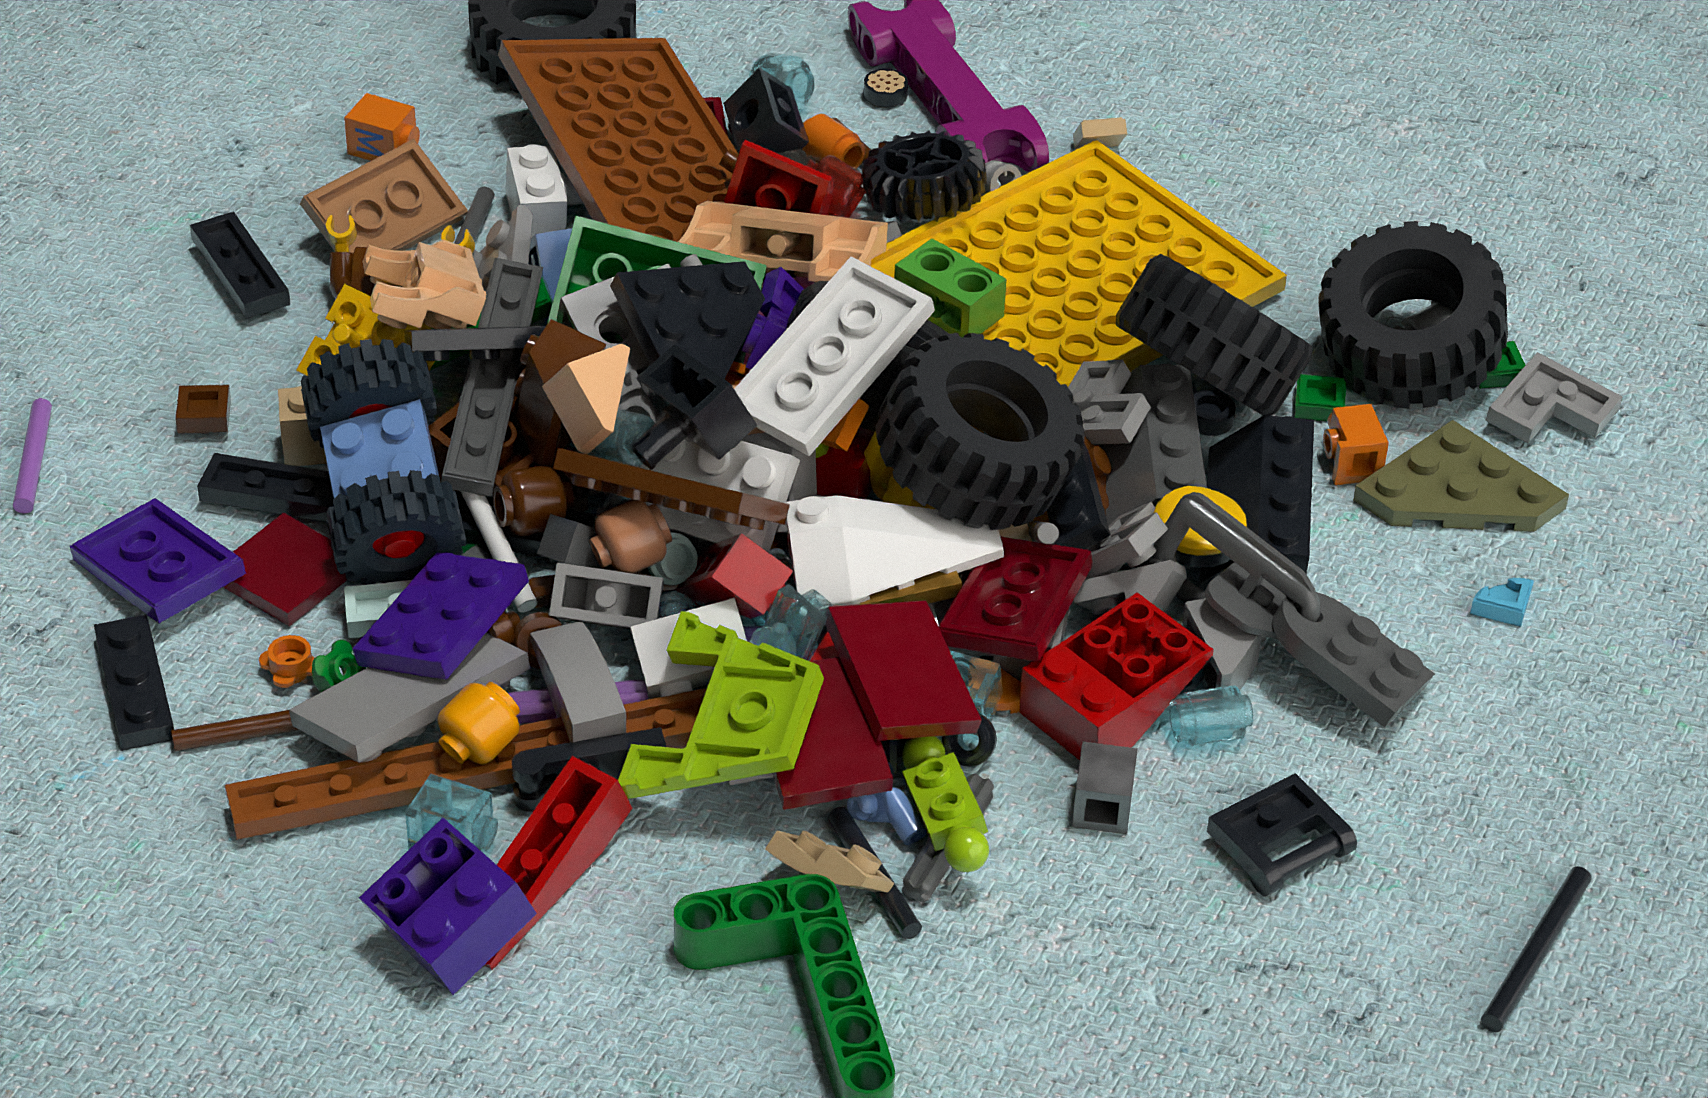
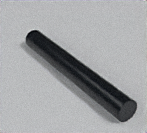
[828,807,922,939]

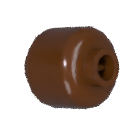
[493,465,574,537]

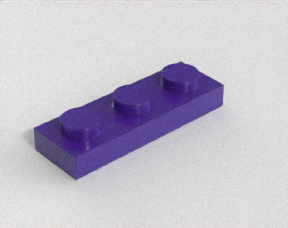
[741,306,789,369]

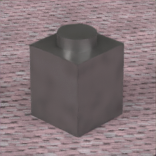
[1072,742,1138,834]

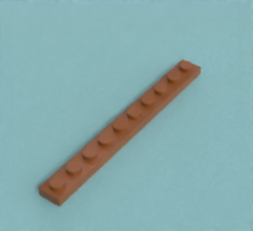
[225,688,707,840]

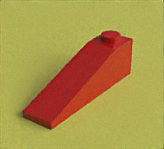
[484,756,633,970]

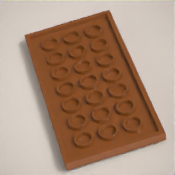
[498,38,769,275]

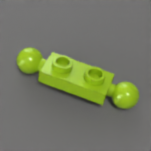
[902,736,989,872]

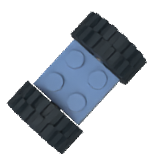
[301,339,466,585]

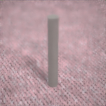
[1027,520,1059,544]

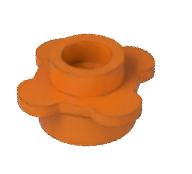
[259,635,315,688]

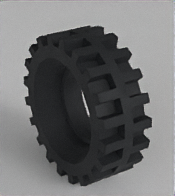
[468,0,637,93]

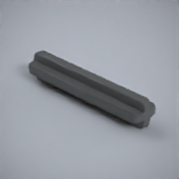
[902,774,994,903]

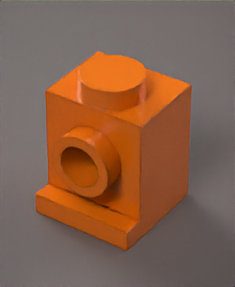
[1323,404,1389,485]

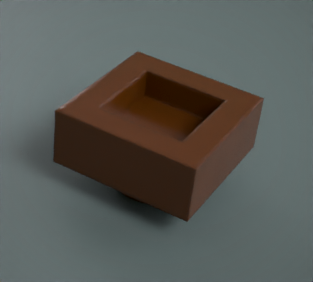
[176,385,231,434]

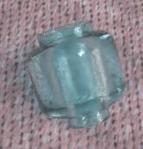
[749,53,815,110]

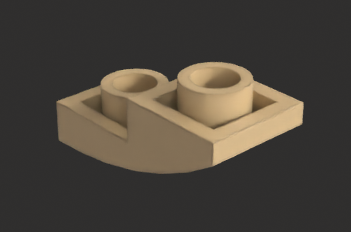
[765,831,894,892]

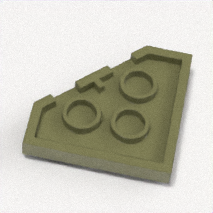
[1353,420,1569,532]

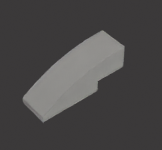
[530,621,626,742]

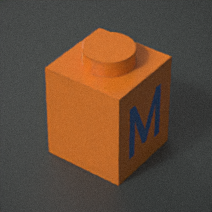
[344,93,420,161]

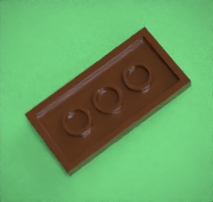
[553,448,790,531]

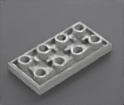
[289,632,530,762]

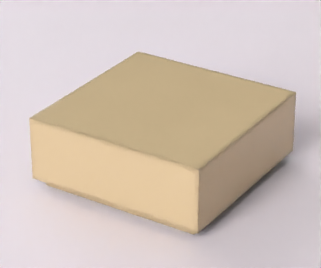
[1073,117,1127,150]

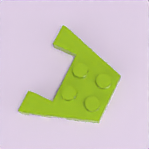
[618,611,824,799]

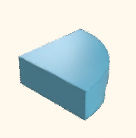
[1470,578,1534,627]

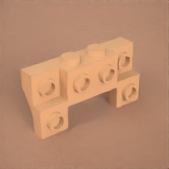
[678,201,888,282]
[363,240,486,329]

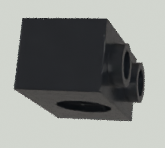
[723,67,809,160]

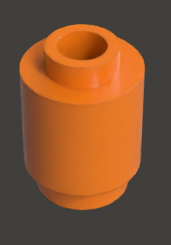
[800,114,865,175]

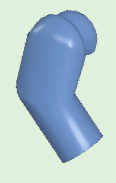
[847,787,927,845]

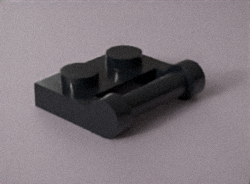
[1207,773,1357,897]

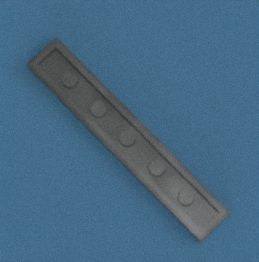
[441,258,543,497]

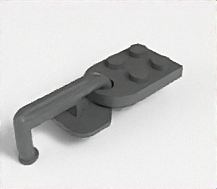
[1147,492,1435,728]

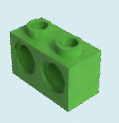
[894,238,1007,337]

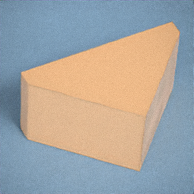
[542,344,630,455]

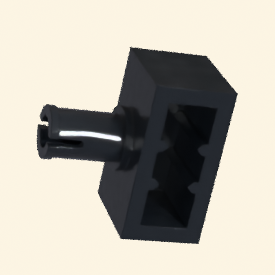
[629,344,757,470]

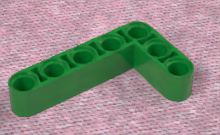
[674,874,895,1098]

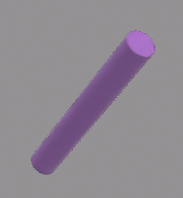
[13,398,52,514]

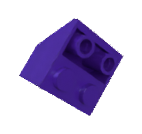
[359,817,537,995]

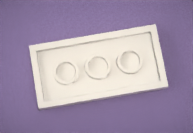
[735,257,935,456]

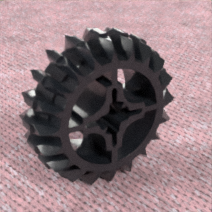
[862,130,987,223]

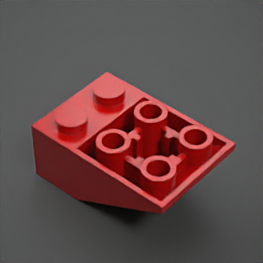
[1019,592,1214,760]

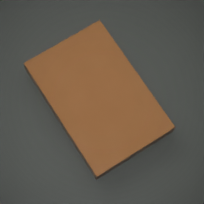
[300,139,468,253]

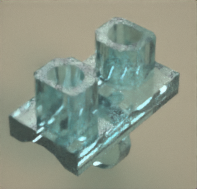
[750,584,833,661]

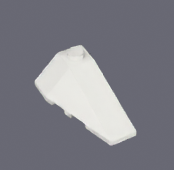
[784,495,1004,616]

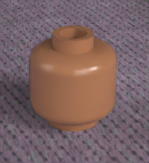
[589,499,672,574]

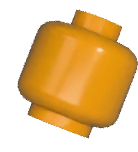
[437,682,520,764]

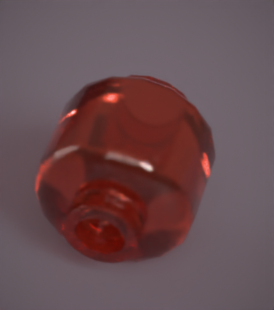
[806,154,866,218]

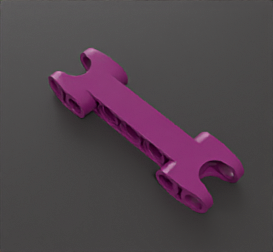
[848,0,1049,172]

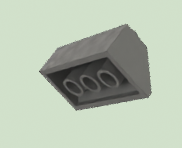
[1093,364,1207,526]

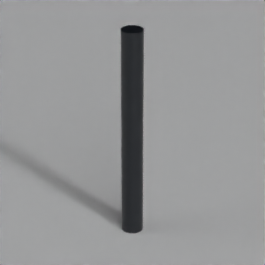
[1481,866,1592,1032]

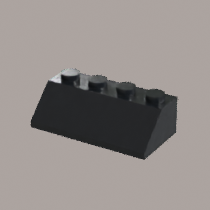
[1199,415,1314,591]

